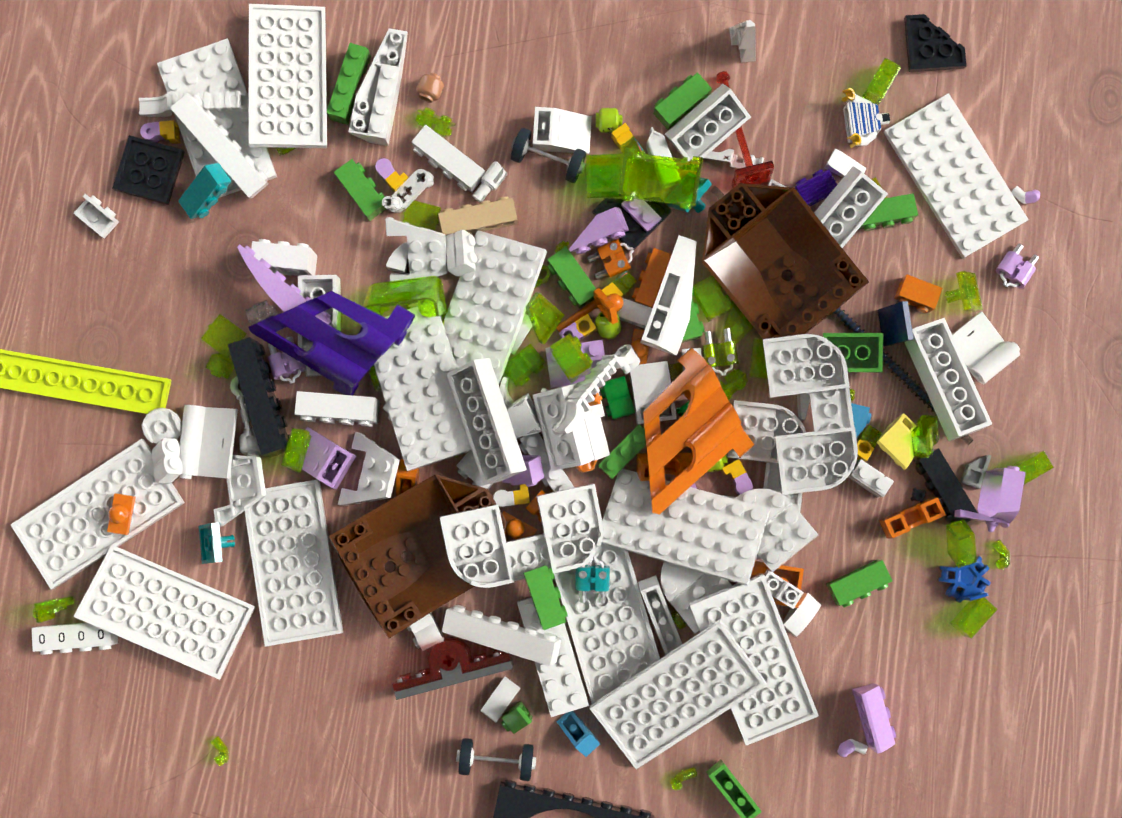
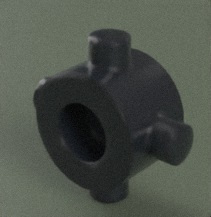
[910,488,926,503]

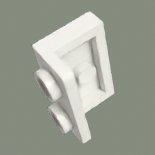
[74,194,119,238]

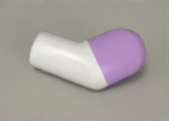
[1011,186,1041,204]
[838,739,868,757]

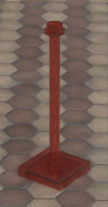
[716,71,774,188]

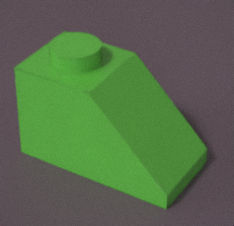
[501,701,533,734]

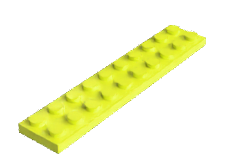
[0,349,172,414]

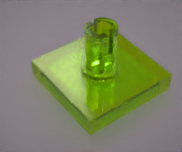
[945,271,983,312]

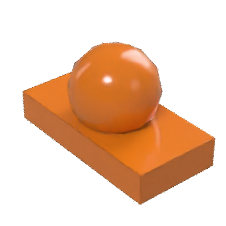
[593,288,624,325]
[631,328,650,365]
[107,493,136,535]
[502,511,537,540]

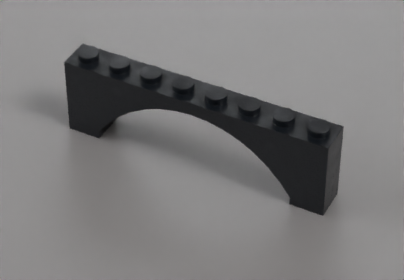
[493,780,655,818]

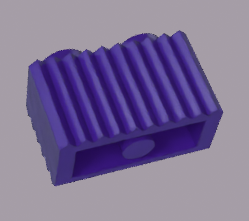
[795,169,838,207]

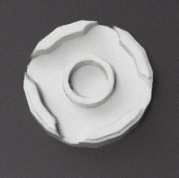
[142,408,182,444]

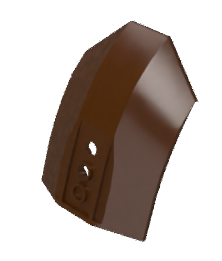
[702,183,869,339]
[328,475,507,639]

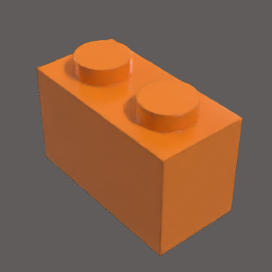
[894,274,943,313]

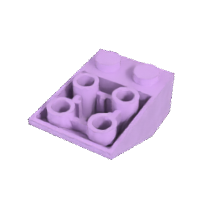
[569,207,629,254]
[287,427,357,489]

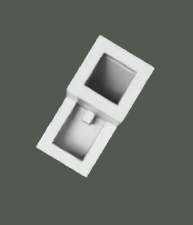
[386,242,409,273]

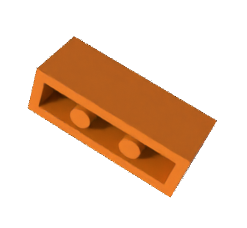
[632,248,672,308]

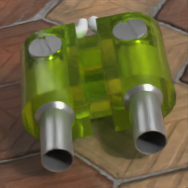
[702,328,739,376]

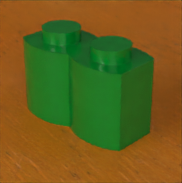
[600,376,635,420]

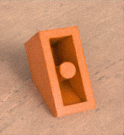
[396,459,419,496]

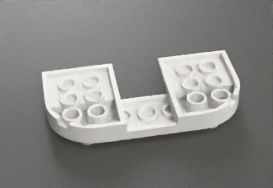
[763,334,858,495]
[723,400,806,559]
[440,484,603,588]
[661,489,818,634]

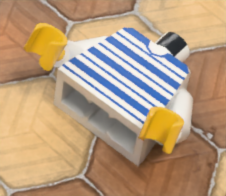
[842,88,890,148]

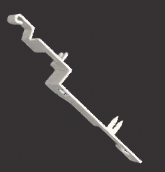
[687,149,764,170]

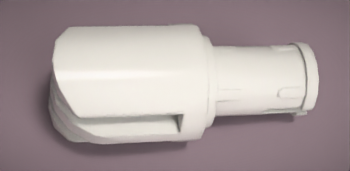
[472,161,508,202]

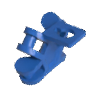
[938,555,991,603]

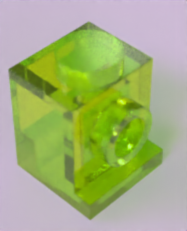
[205,353,234,379]

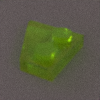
[526,292,565,345]
[722,301,753,345]

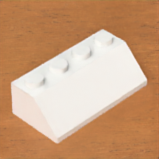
[665,84,751,167]
[814,166,888,248]

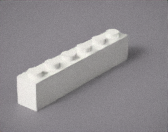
[170,93,269,198]
[442,605,561,666]

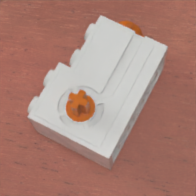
[533,382,610,473]

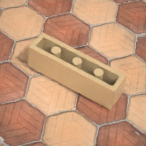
[438,197,518,237]

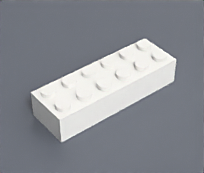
[905,318,992,441]
[447,358,527,485]
[517,597,589,717]

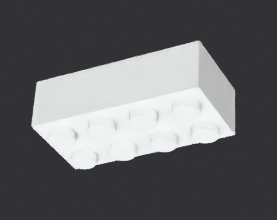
[298,275,341,351]
[295,391,380,427]

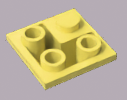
[876,413,918,470]

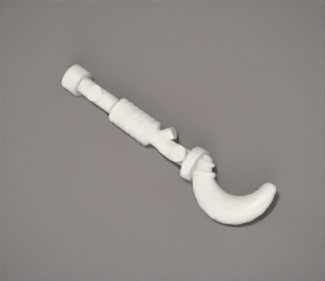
[230,376,253,438]

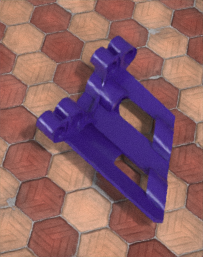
[248,291,415,396]

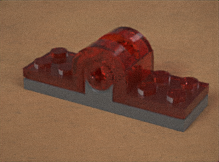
[392,637,514,700]

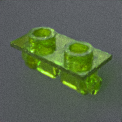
[415,107,456,137]
[720,368,748,400]

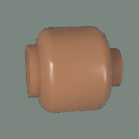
[417,73,444,103]

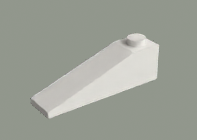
[638,575,682,655]

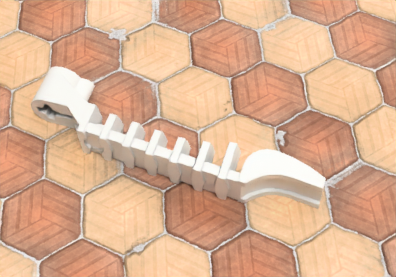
[139,91,249,117]
[551,344,640,434]

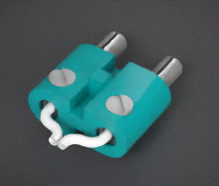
[575,557,610,603]

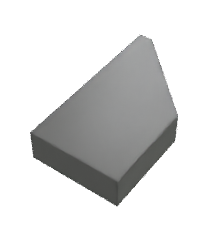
[960,455,991,489]

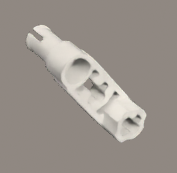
[382,169,434,213]

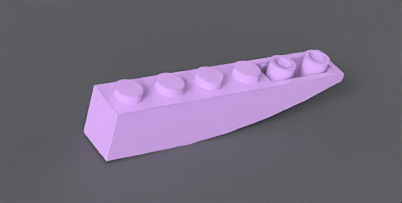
[237,244,333,325]

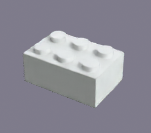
[251,239,317,276]

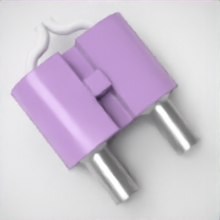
[996,244,1039,289]
[268,337,306,384]

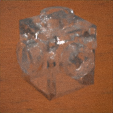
[246,300,278,325]

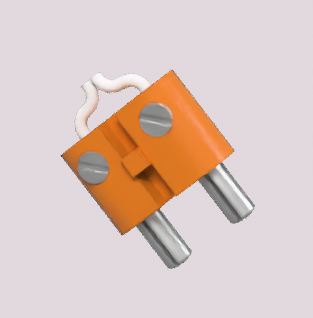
[587,239,634,279]

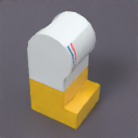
[493,484,530,507]

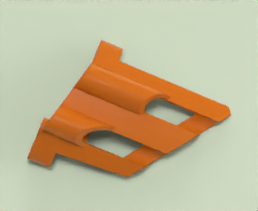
[643,348,754,515]

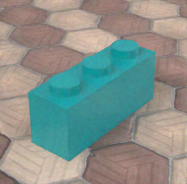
[178,163,231,219]

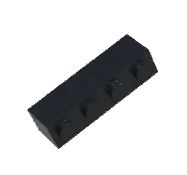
[914,448,978,527]

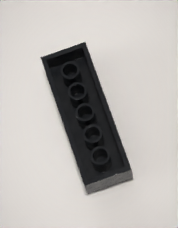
[228,337,293,458]

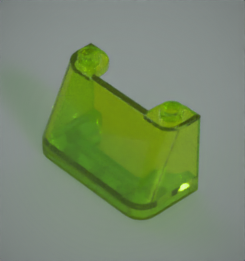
[618,147,704,209]
[363,276,447,317]

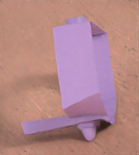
[954,466,1026,532]

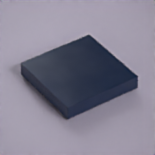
[878,301,914,347]

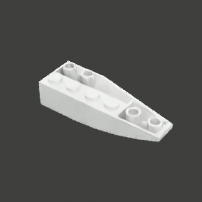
[348,28,408,146]
[640,235,697,356]

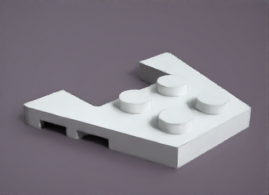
[385,217,448,292]
[338,432,400,506]
[213,455,266,527]

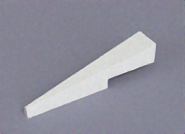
[729,20,756,63]

